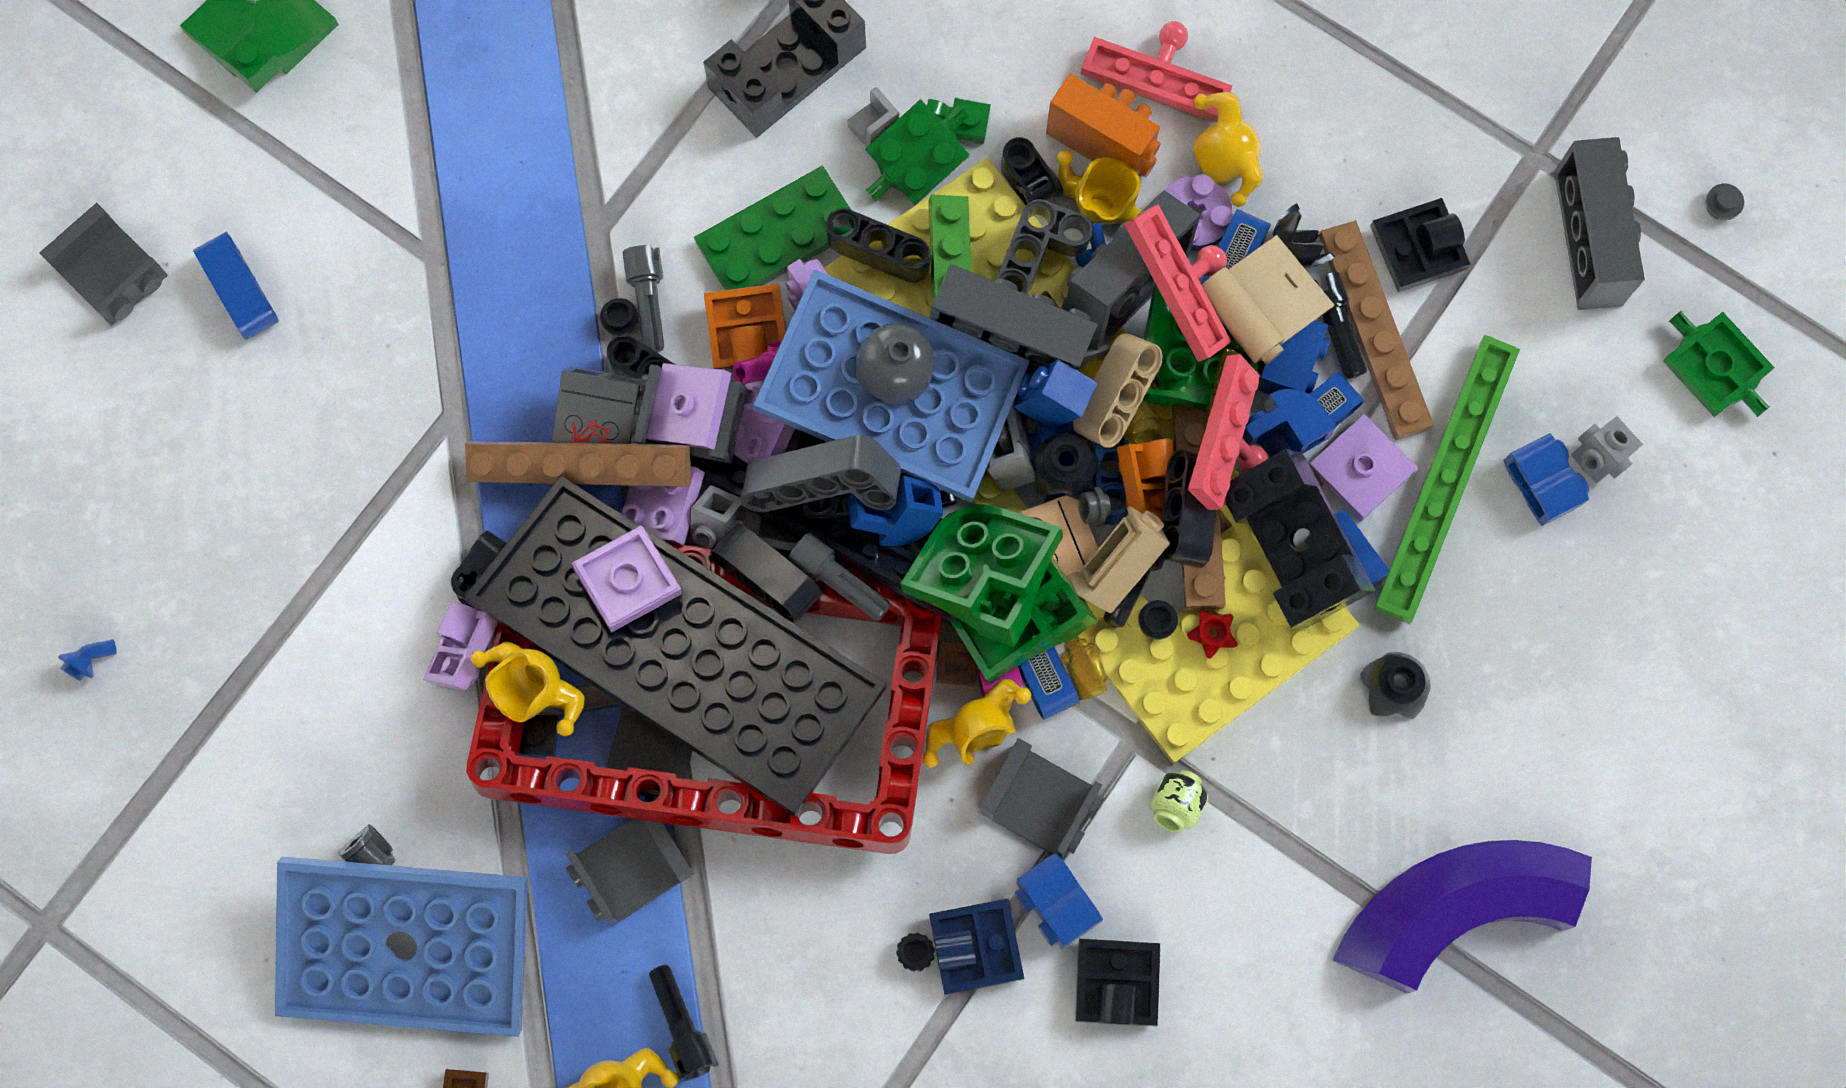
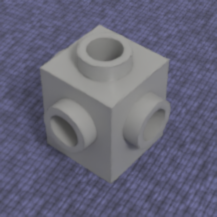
[1571,416,1644,484]
[689,485,746,549]

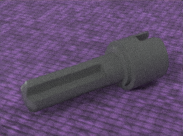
[622,245,665,352]
[787,533,891,621]

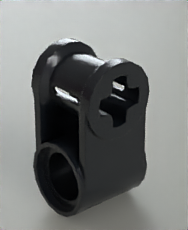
[1001,137,1064,205]
[451,530,507,608]

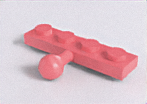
[1080,21,1233,122]
[1124,204,1232,362]
[1188,354,1268,510]

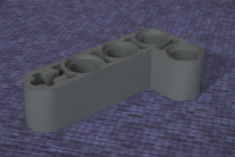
[995,199,1092,295]
[740,435,901,512]

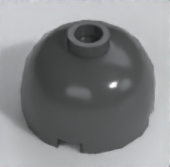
[855,324,935,405]

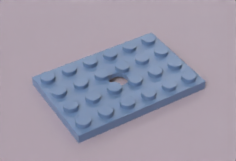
[753,269,1030,503]
[275,856,528,1037]

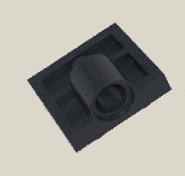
[1370,198,1471,292]
[1075,938,1161,1027]

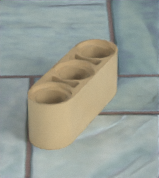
[1073,333,1162,448]

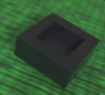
[518,715,558,757]

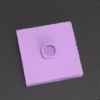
[646,363,732,450]
[1309,414,1418,521]
[571,525,682,633]

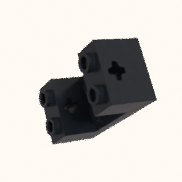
[703,0,866,138]
[1225,449,1376,628]

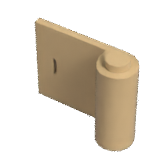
[1202,235,1334,365]

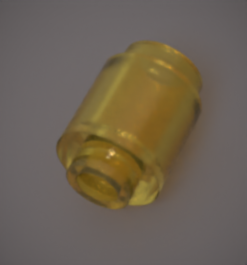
[1059,638,1108,700]

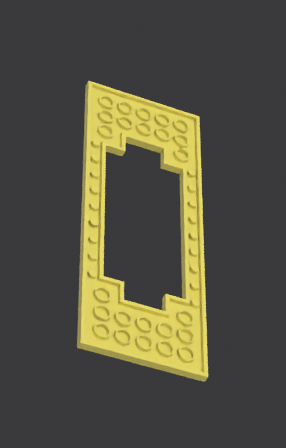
[824,157,1360,765]

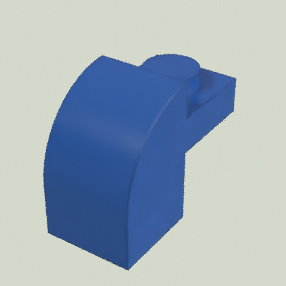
[1242,389,1336,454]
[847,476,944,546]

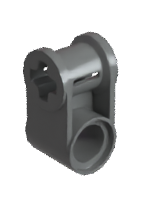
[338,824,396,866]

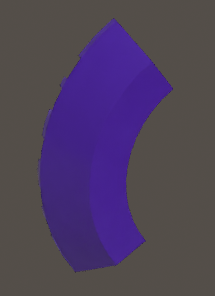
[1332,840,1592,994]

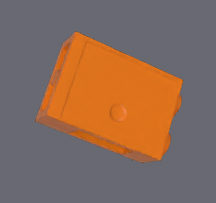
[1046,73,1161,178]

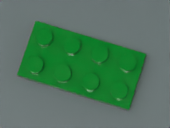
[694,165,853,290]

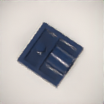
[929,898,1025,995]

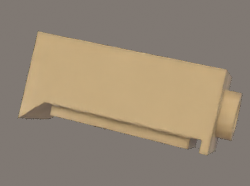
[1067,506,1170,614]

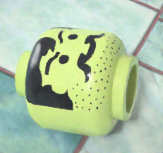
[1150,770,1209,833]

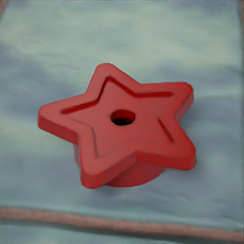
[1187,609,1238,659]

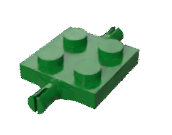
[865,99,970,206]
[1663,310,1775,417]

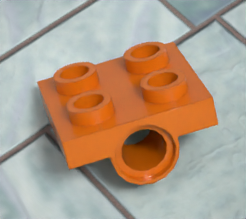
[704,283,786,369]
[1117,438,1175,521]

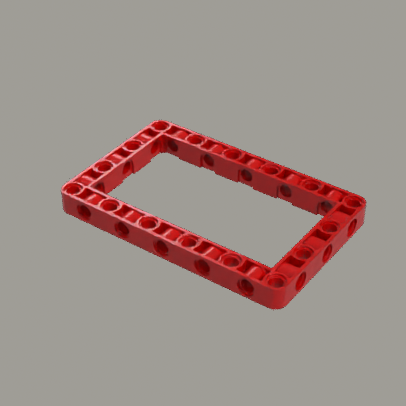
[466,543,942,854]

